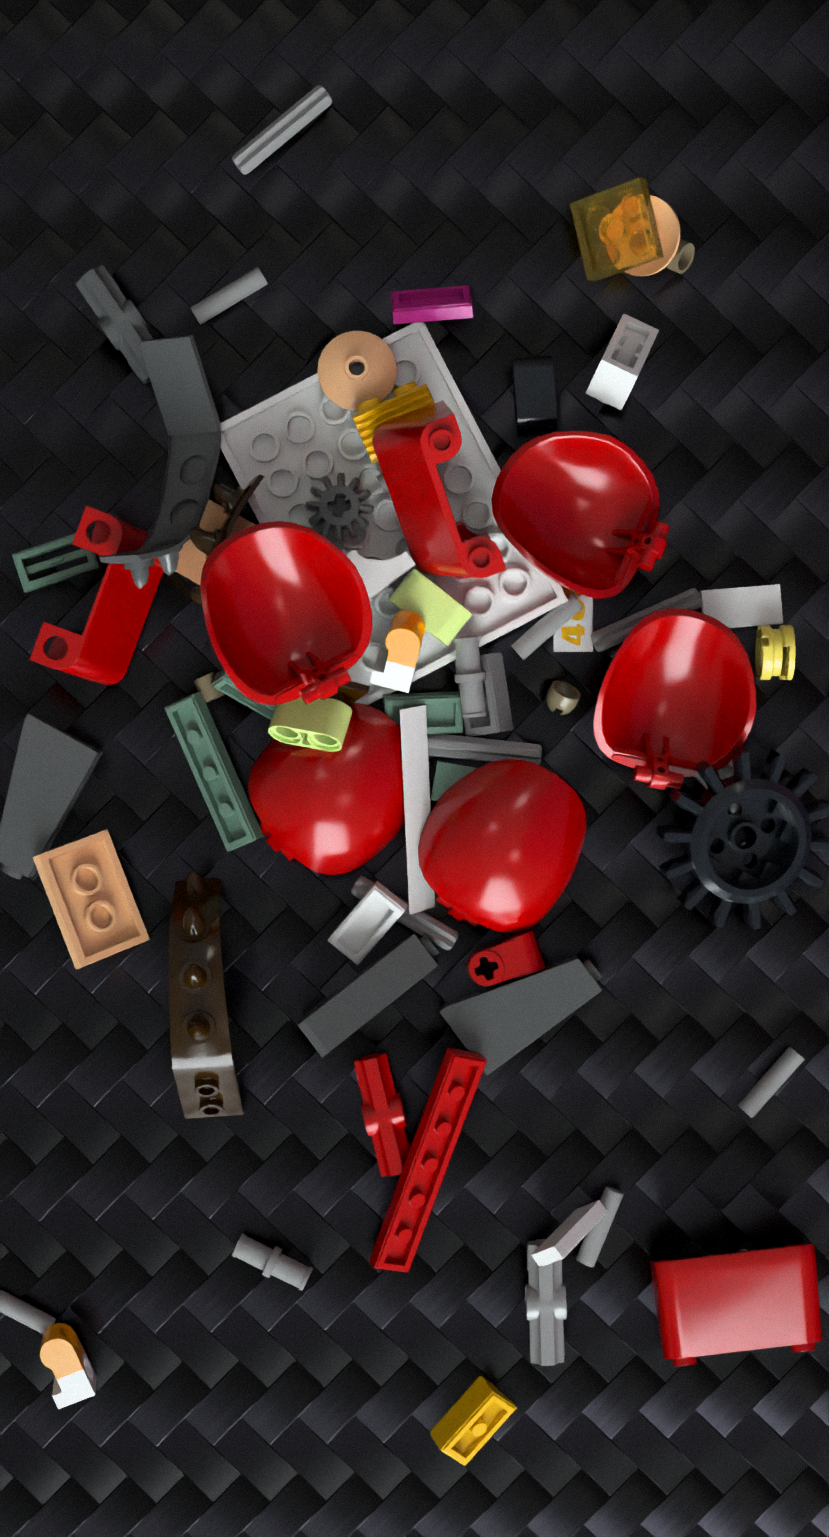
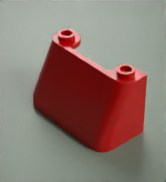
[372,400,506,578]
[650,1243,822,1366]

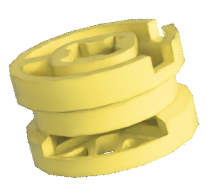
[755,625,796,680]

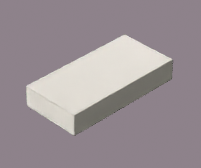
[699,584,783,628]
[327,881,408,965]
[531,1200,607,1266]

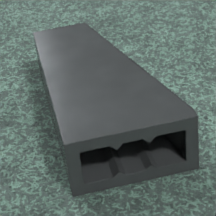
[0,713,103,880]
[298,931,440,1057]
[439,955,602,1076]

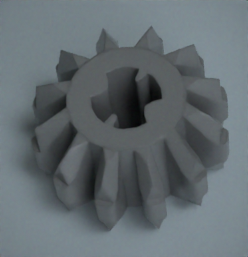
[305,473,374,542]

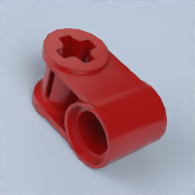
[466,930,546,986]

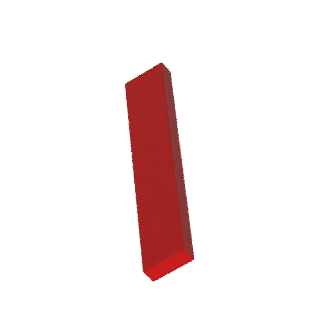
[369,1047,487,1273]

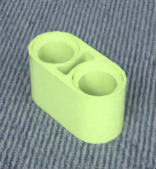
[388,568,472,646]
[268,697,353,752]

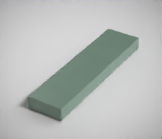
[165,691,264,852]

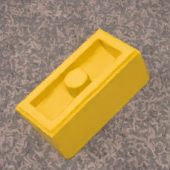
[430,1376,517,1466]

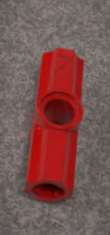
[354,1052,410,1177]

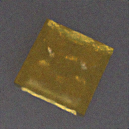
[570,177,664,282]

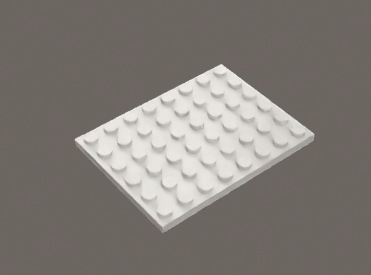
[220,322,568,705]

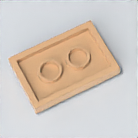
[33,829,150,969]

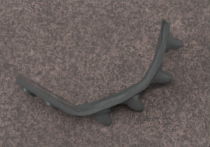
[99,335,221,589]

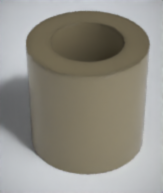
[193,671,225,703]

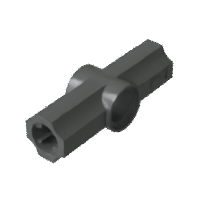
[75,265,153,384]

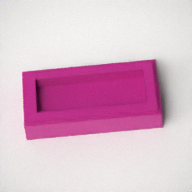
[391,285,473,324]

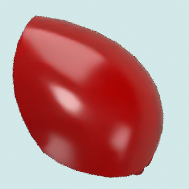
[491,431,670,599]
[200,521,372,705]
[593,608,756,790]
[248,703,405,875]
[418,759,586,933]

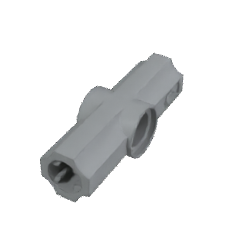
[525,1239,567,1366]

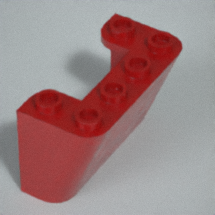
[29,506,163,685]

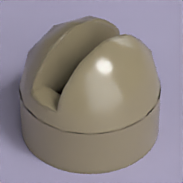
[666,239,695,274]
[546,680,581,715]

